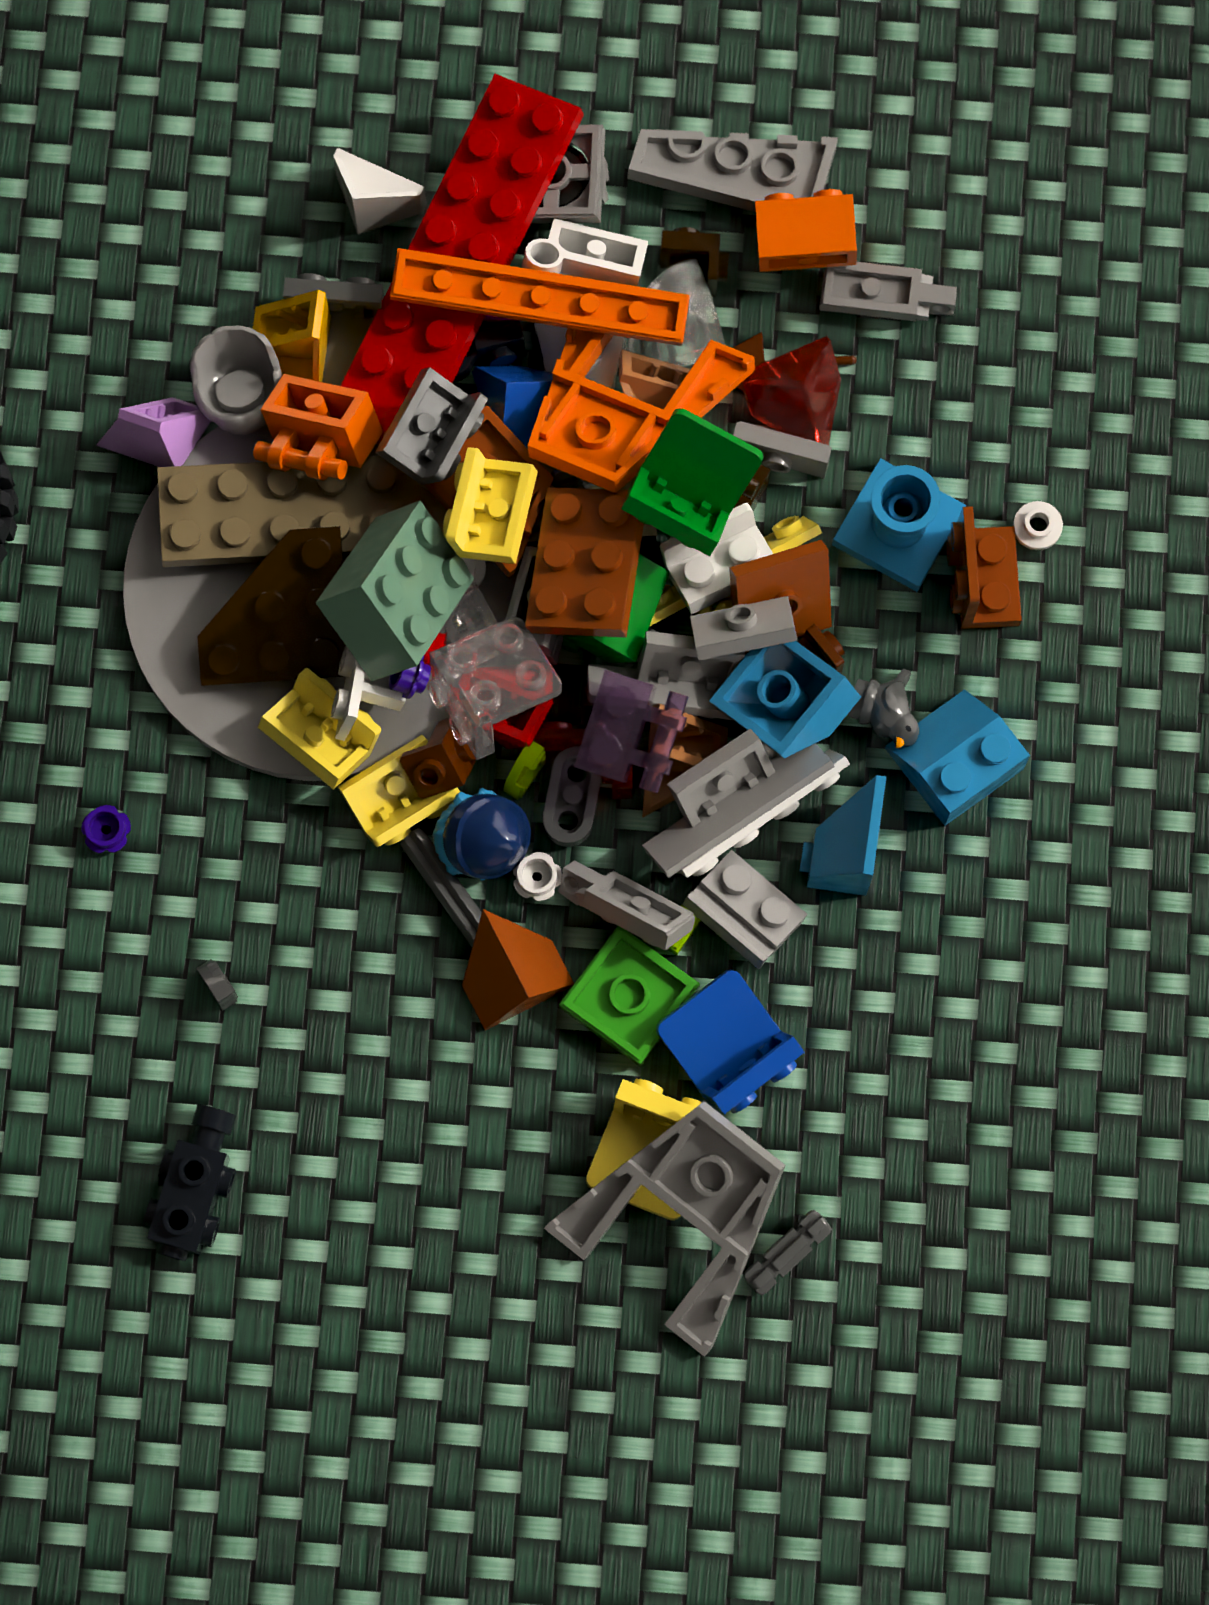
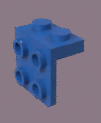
[656,970,805,1115]

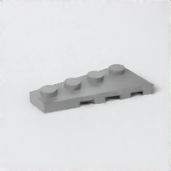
[627,129,838,212]

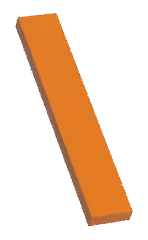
[390,248,690,346]

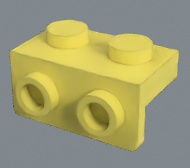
[443,447,538,564]
[257,668,381,790]
[338,735,460,847]

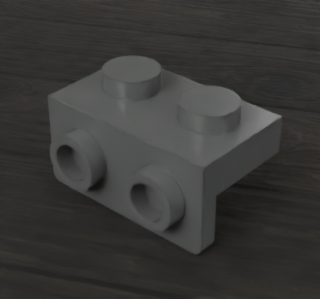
[375,367,488,485]

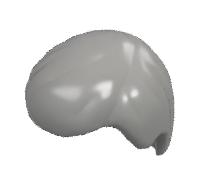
[189,325,282,435]

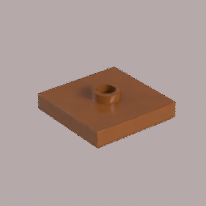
[729,540,832,654]

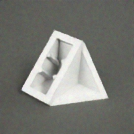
[333,148,426,234]

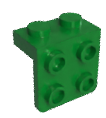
[621,408,763,557]

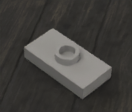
[733,421,832,478]
[690,596,797,661]

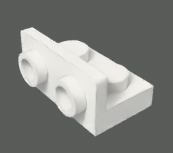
[660,503,773,615]

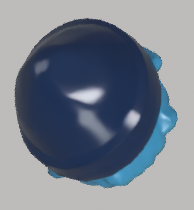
[433,788,531,880]

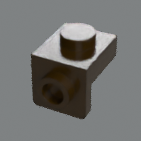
[660,227,729,297]

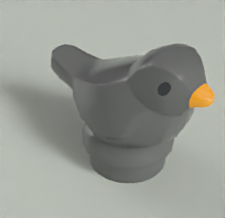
[848,669,919,748]

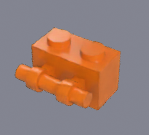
[755,189,857,272]
[253,374,383,481]

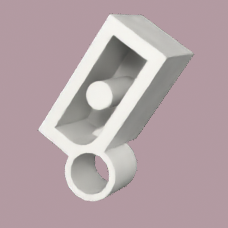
[522,218,648,286]

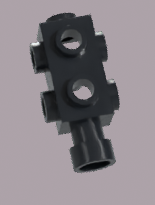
[143,1104,236,1262]

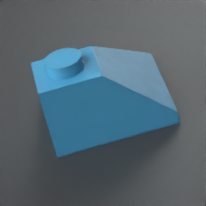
[709,641,861,758]
[799,775,886,896]

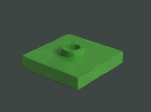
[559,926,700,1067]

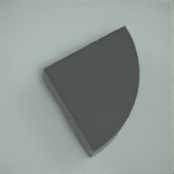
[196,959,238,1011]

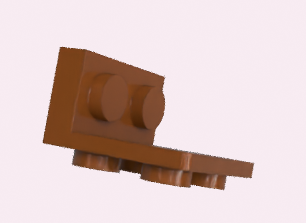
[946,506,1022,629]

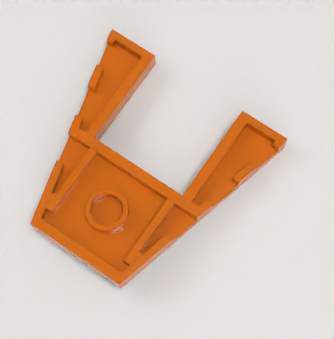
[527,328,755,493]

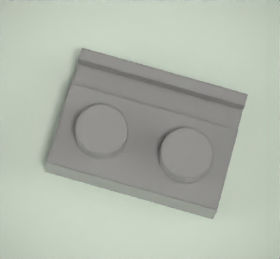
[682,849,807,970]

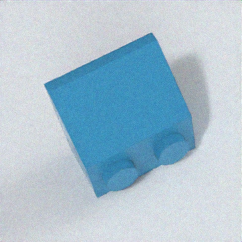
[885,689,1030,826]

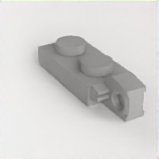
[820,262,957,321]
[558,860,695,951]

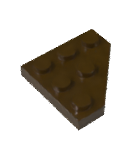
[197,526,346,686]

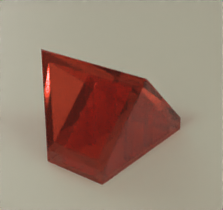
[741,336,841,445]

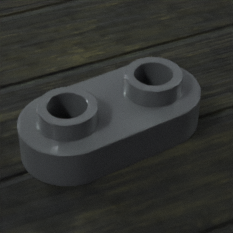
[543,746,602,847]

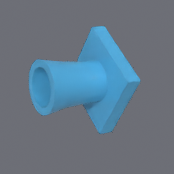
[832,458,966,592]

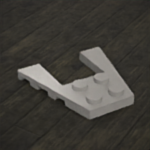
[544,1101,786,1357]

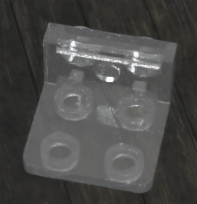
[427,617,562,760]

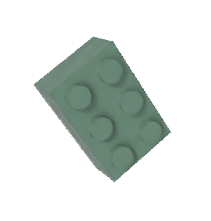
[316,500,474,681]

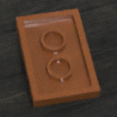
[525,487,644,638]

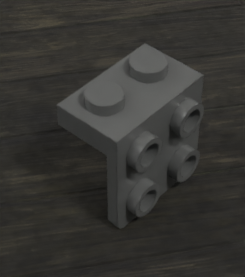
[283,273,384,386]

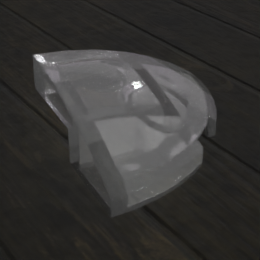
[623,259,725,367]

